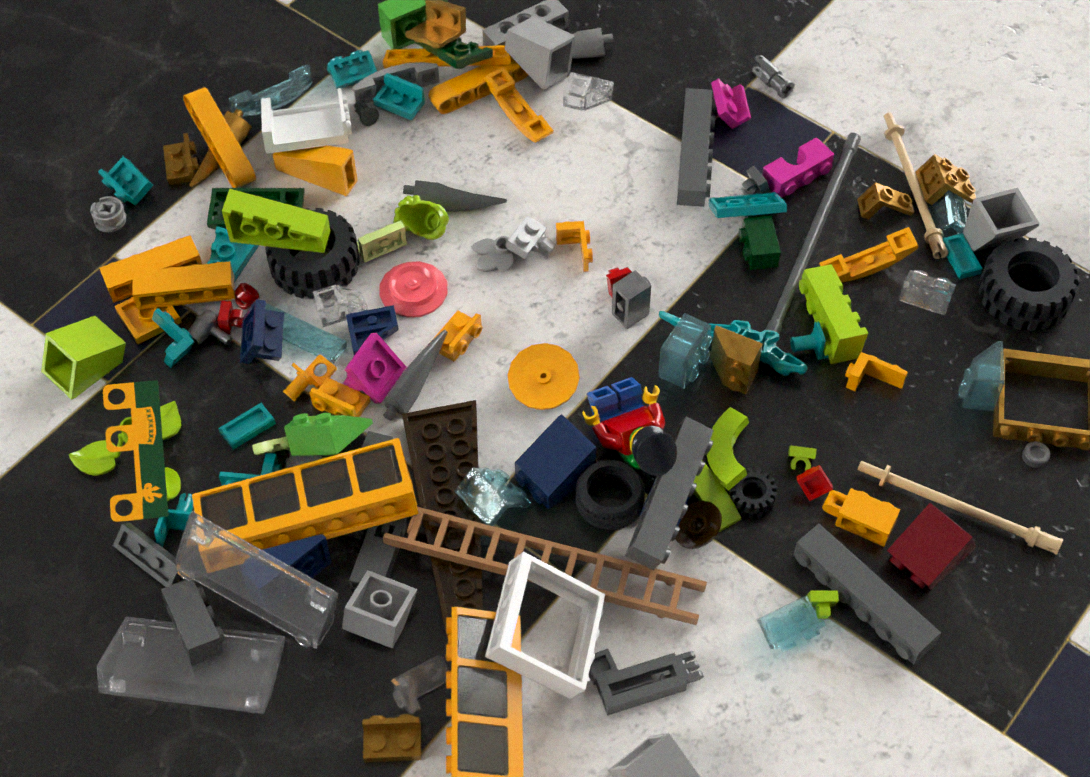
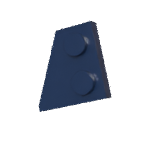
[346,305,399,356]

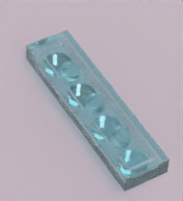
[265,303,347,364]

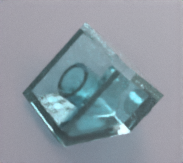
[959,341,1004,411]

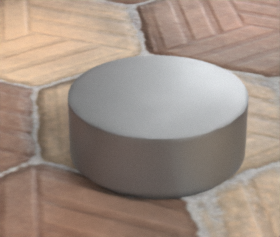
[1022,442,1050,468]

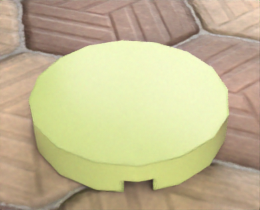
[252,437,290,455]

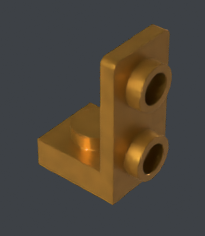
[857,183,914,219]

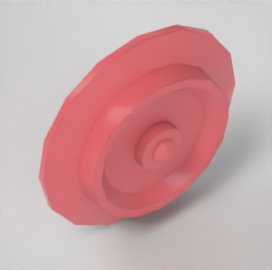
[379,261,448,317]

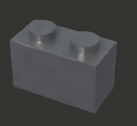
[612,270,651,329]

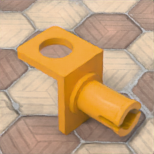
[283,354,337,402]

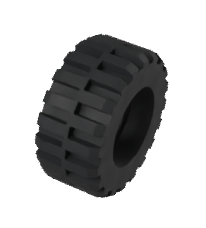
[265,208,360,299]
[979,237,1079,331]

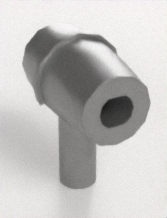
[188,309,232,345]

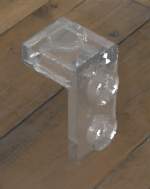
[391,655,448,714]

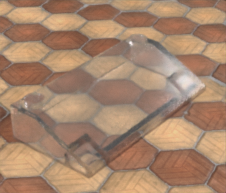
[175,511,338,649]
[97,617,285,714]

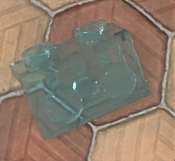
[757,596,826,652]

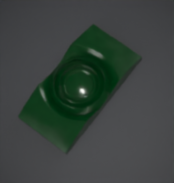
[207,188,305,230]

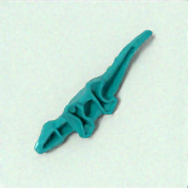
[659,311,808,376]

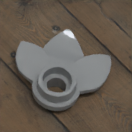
[471,236,514,272]

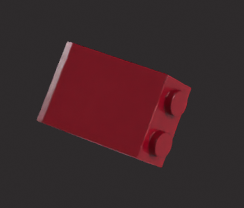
[887,503,976,590]

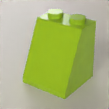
[41,316,126,400]

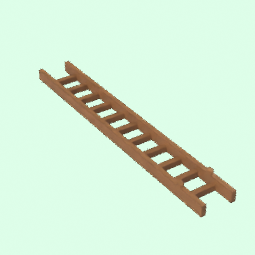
[383,507,707,626]

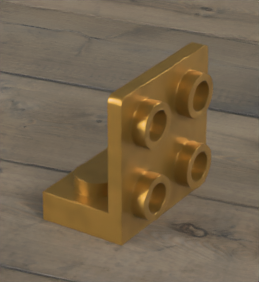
[405,0,466,48]
[915,154,976,205]

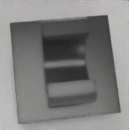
[742,166,771,194]

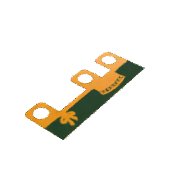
[103,380,168,522]

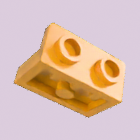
[433,310,483,362]
[309,377,370,417]

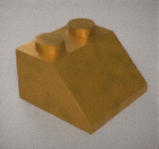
[710,325,763,394]

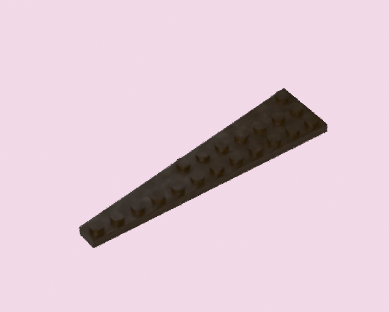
[402,400,485,695]

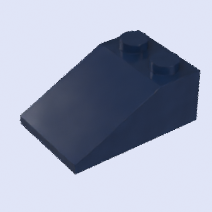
[241,534,332,612]

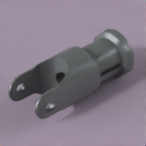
[752,55,795,99]

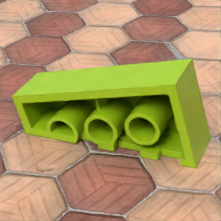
[222,189,330,253]
[799,264,868,364]

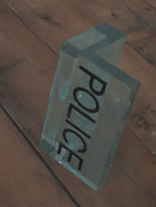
[928,190,967,234]

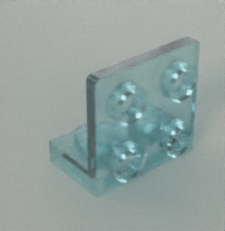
[454,467,531,526]

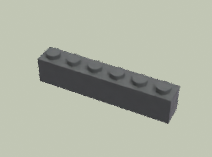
[677,88,716,207]
[625,416,714,570]
[794,524,941,664]

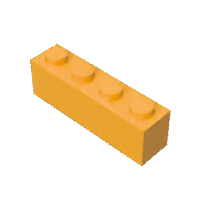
[99,235,202,303]
[133,261,235,310]

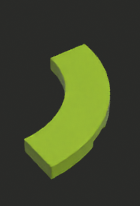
[707,407,749,490]

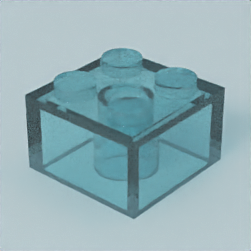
[658,313,713,389]

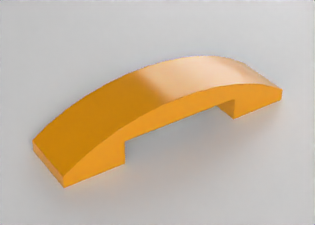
[485,67,554,143]
[819,227,919,282]

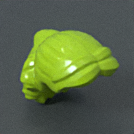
[393,195,449,240]

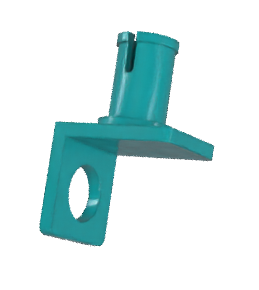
[790,322,829,360]
[154,493,198,547]

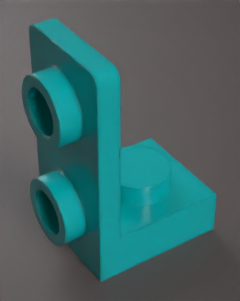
[152,308,194,368]

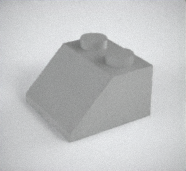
[342,570,417,648]

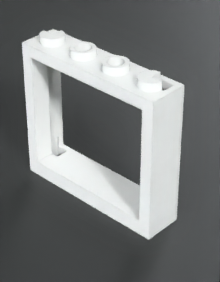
[485,552,605,699]

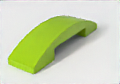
[693,464,741,532]

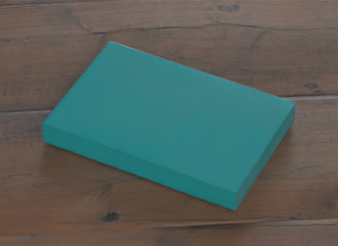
[708,192,787,218]

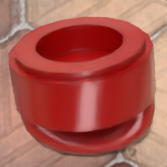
[235,283,260,310]

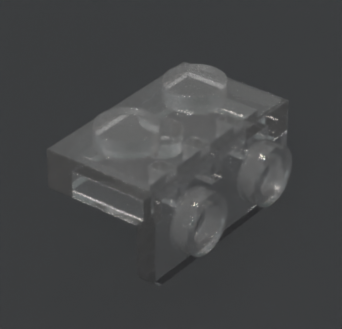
[899,270,956,315]

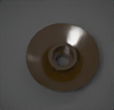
[675,501,722,549]

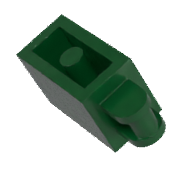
[739,214,781,270]

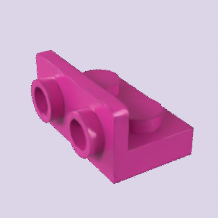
[711,78,751,129]

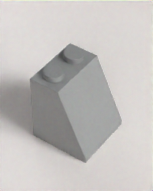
[505,16,576,89]
[963,188,1040,252]
[608,733,700,777]

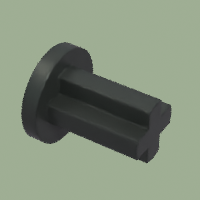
[354,100,379,126]

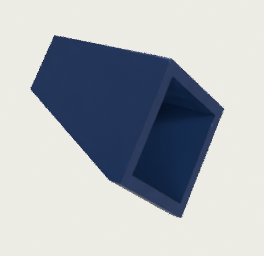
[514,414,596,509]

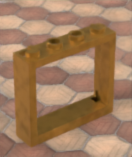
[993,348,1090,450]

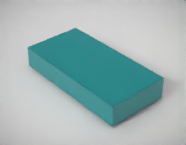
[942,233,983,279]
[218,403,276,450]

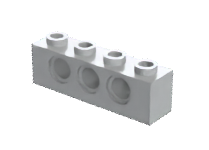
[482,0,569,46]

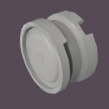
[90,196,127,232]

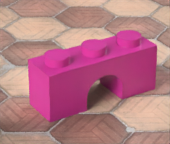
[762,137,834,198]

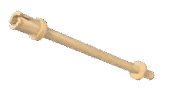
[884,112,948,259]
[857,461,1063,555]

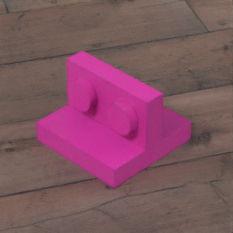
[343,333,406,404]

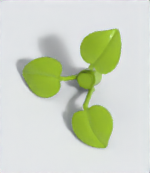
[69,401,181,501]

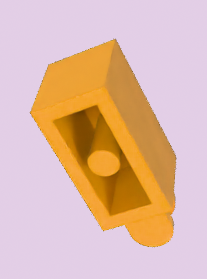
[822,488,900,547]

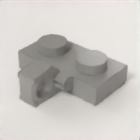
[505,216,556,259]

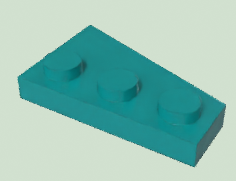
[207,226,259,283]

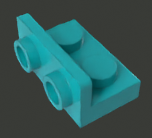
[327,50,377,89]

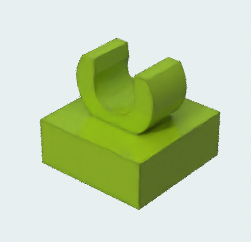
[788,446,817,471]
[806,590,839,619]

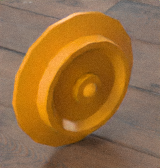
[507,343,580,410]

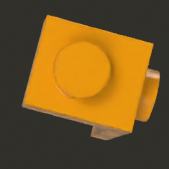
[556,221,593,272]
[845,352,908,391]

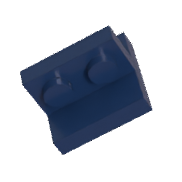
[240,299,284,364]

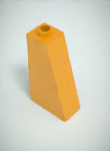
[273,146,358,197]

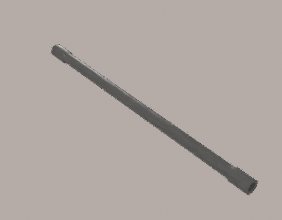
[765,133,861,334]

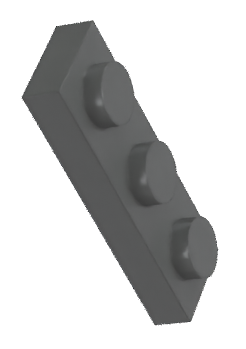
[113,522,186,587]

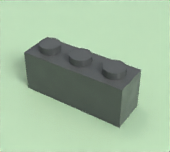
[161,578,225,666]

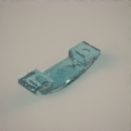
[229,64,313,116]

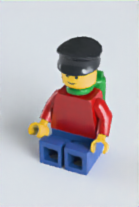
[583,377,677,476]

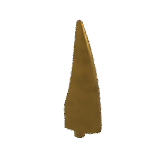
[190,109,252,187]

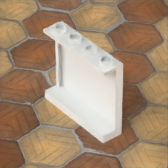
[261,88,352,154]

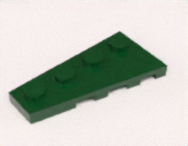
[407,28,493,69]

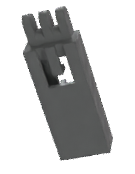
[349,517,407,589]
[596,651,704,716]

